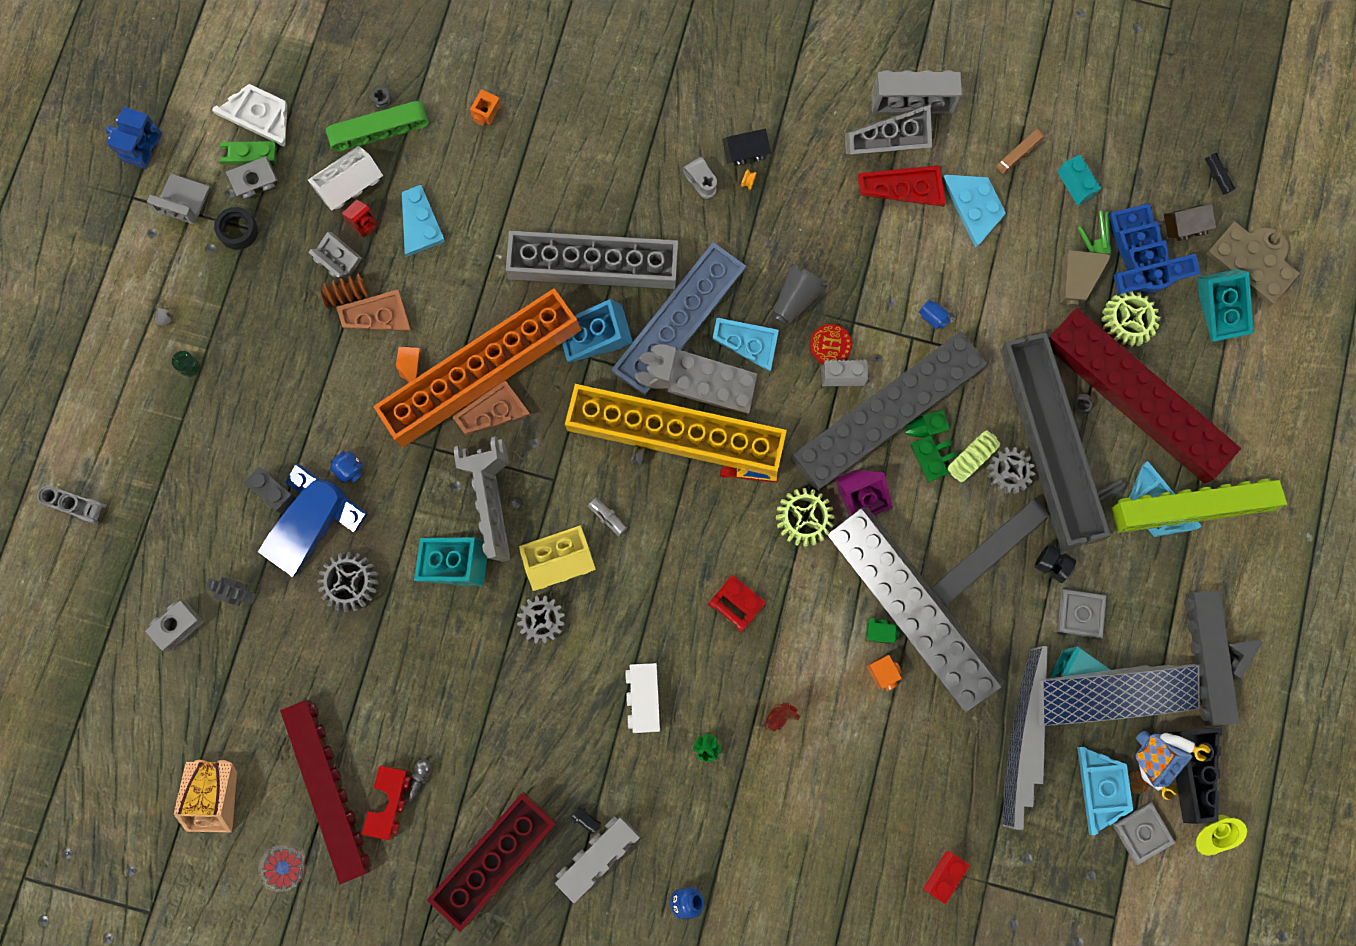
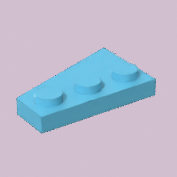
[712,318,779,372]

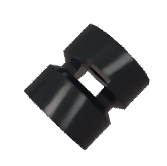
[1034,544,1076,584]

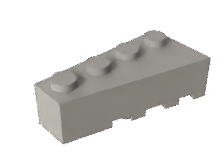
[845,105,932,154]
[555,816,640,903]

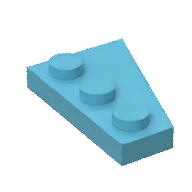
[402,185,445,257]

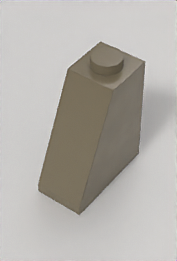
[1059,250,1110,308]

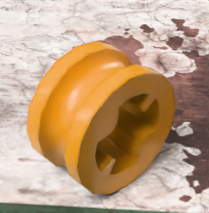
[741,169,757,190]

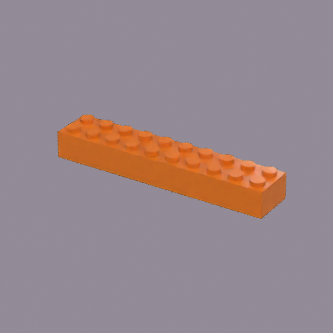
[373,288,581,448]

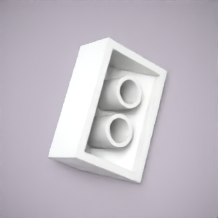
[308,146,383,211]

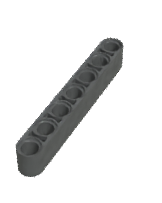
[931,498,1050,606]

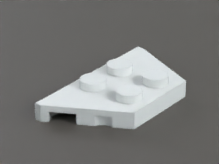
[212,84,287,147]

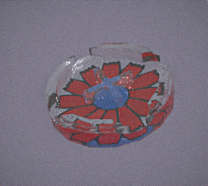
[258,844,306,892]

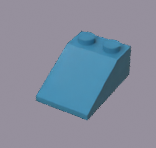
[562,299,633,363]

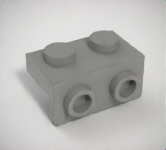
[309,232,362,279]

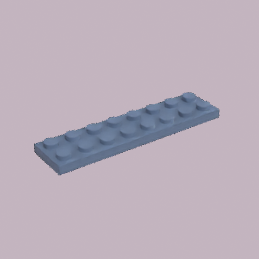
[611,242,746,397]

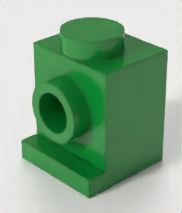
[865,618,900,644]

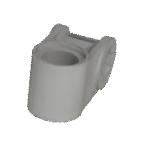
[682,157,717,199]

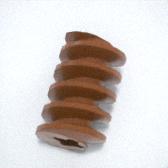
[321,273,369,309]

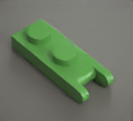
[219,141,277,165]

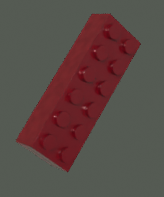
[427,792,557,932]

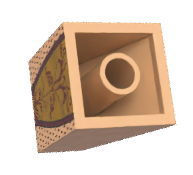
[174,760,237,832]

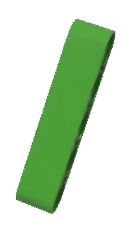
[326,101,429,152]

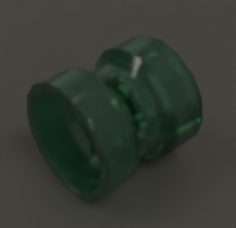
[172,351,200,377]

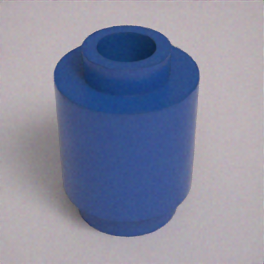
[919,299,951,330]

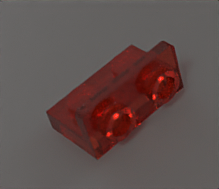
[762,702,801,732]

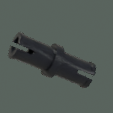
[1204,153,1236,195]

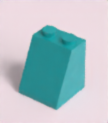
[1049,647,1110,678]

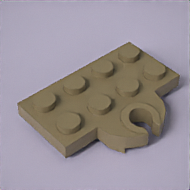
[1206,221,1300,306]

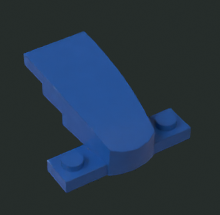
[1108,203,1201,295]
[258,464,368,577]

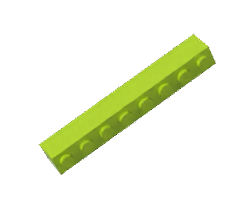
[1111,478,1287,533]

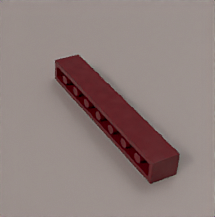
[280,700,371,885]

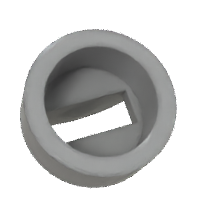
[155,308,172,326]

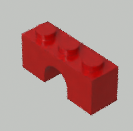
[362,765,411,841]

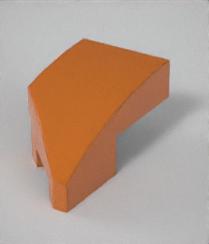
[396,347,421,383]

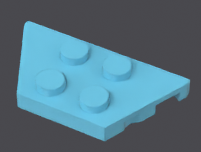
[942,175,1006,248]
[1129,461,1202,537]
[1077,747,1133,835]

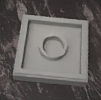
[1057,589,1106,639]
[1112,802,1175,865]

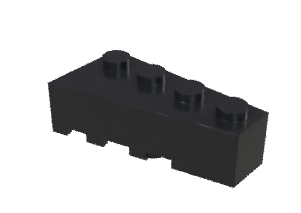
[1168,727,1222,824]

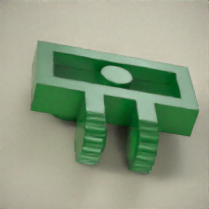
[910,435,958,483]

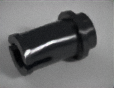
[571,807,601,835]

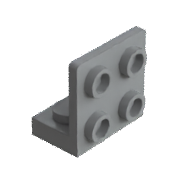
[147,174,210,225]

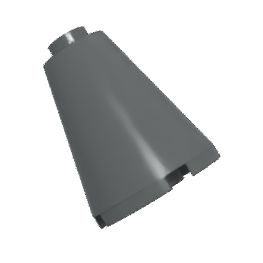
[773,264,827,325]

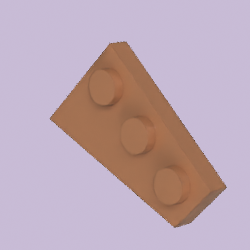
[337,290,411,331]
[453,381,530,435]

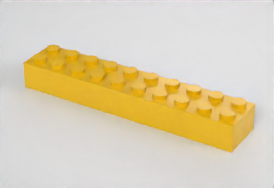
[565,384,787,477]

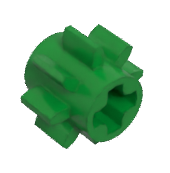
[693,734,722,762]

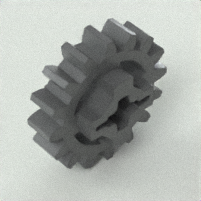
[205,576,256,606]

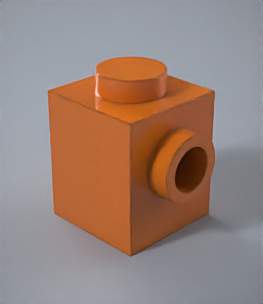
[866,655,902,691]

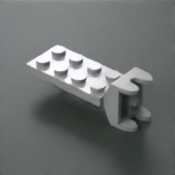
[635,344,757,415]
[454,436,511,562]

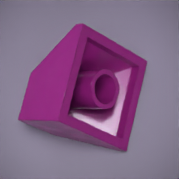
[835,470,893,517]

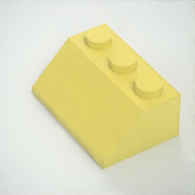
[519,525,596,591]

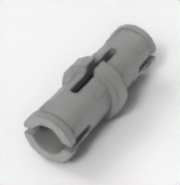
[588,497,628,537]

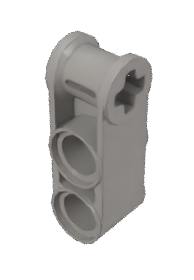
[37,486,107,525]

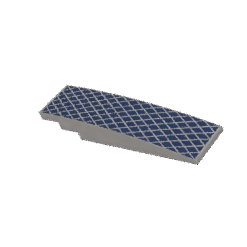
[1002,646,1047,830]
[1038,664,1200,726]

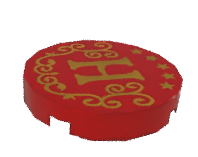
[810,324,852,364]

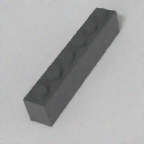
[1184,591,1240,726]

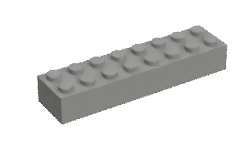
[506,231,678,289]

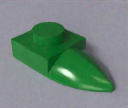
[904,410,950,438]

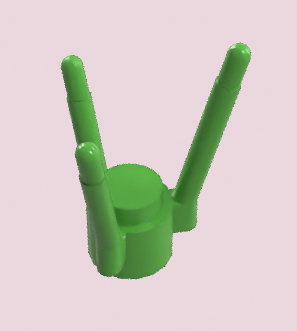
[1078,211,1112,255]

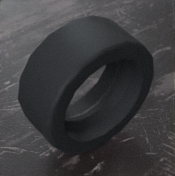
[214,207,258,250]

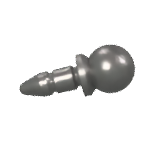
[407,759,432,802]

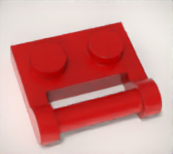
[707,575,766,633]

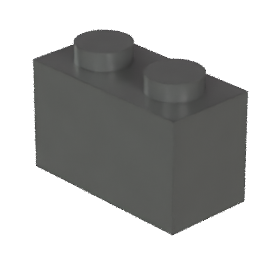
[244,467,296,515]

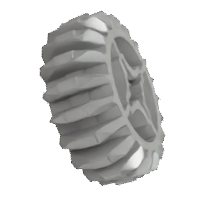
[317,552,379,612]

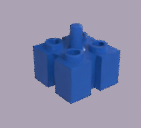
[106,107,162,169]

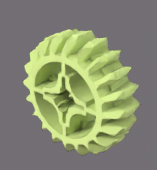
[1101,291,1161,347]
[948,431,1000,482]
[776,488,835,547]

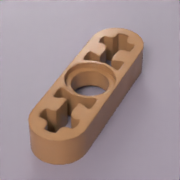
[996,129,1045,175]

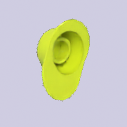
[1196,814,1247,856]

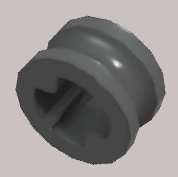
[371,87,391,108]
[631,445,645,466]

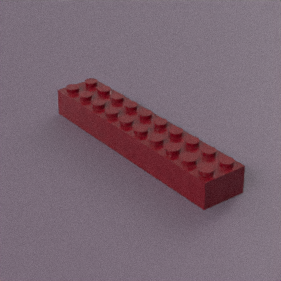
[1048,307,1241,484]

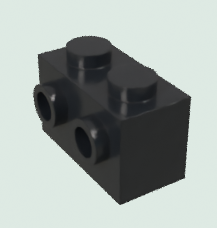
[722,128,771,166]

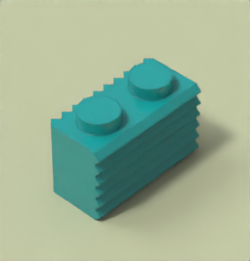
[1057,155,1101,206]

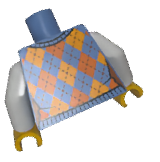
[1136,731,1210,800]

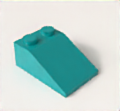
[1197,269,1254,342]
[414,538,487,586]

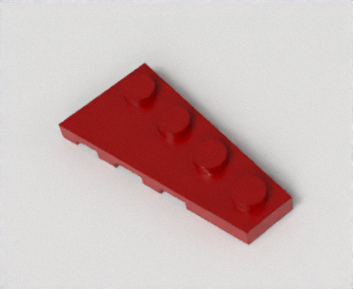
[857,165,946,207]

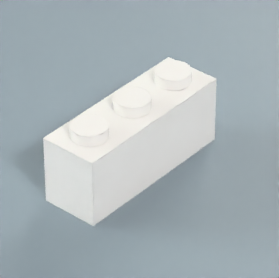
[626,663,660,733]

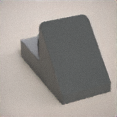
[1228,640,1263,679]

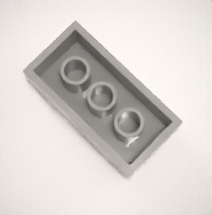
[871,70,962,114]

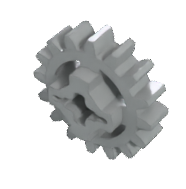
[987,447,1035,494]
[517,596,565,644]

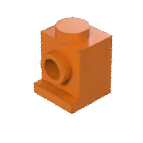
[470,89,502,126]

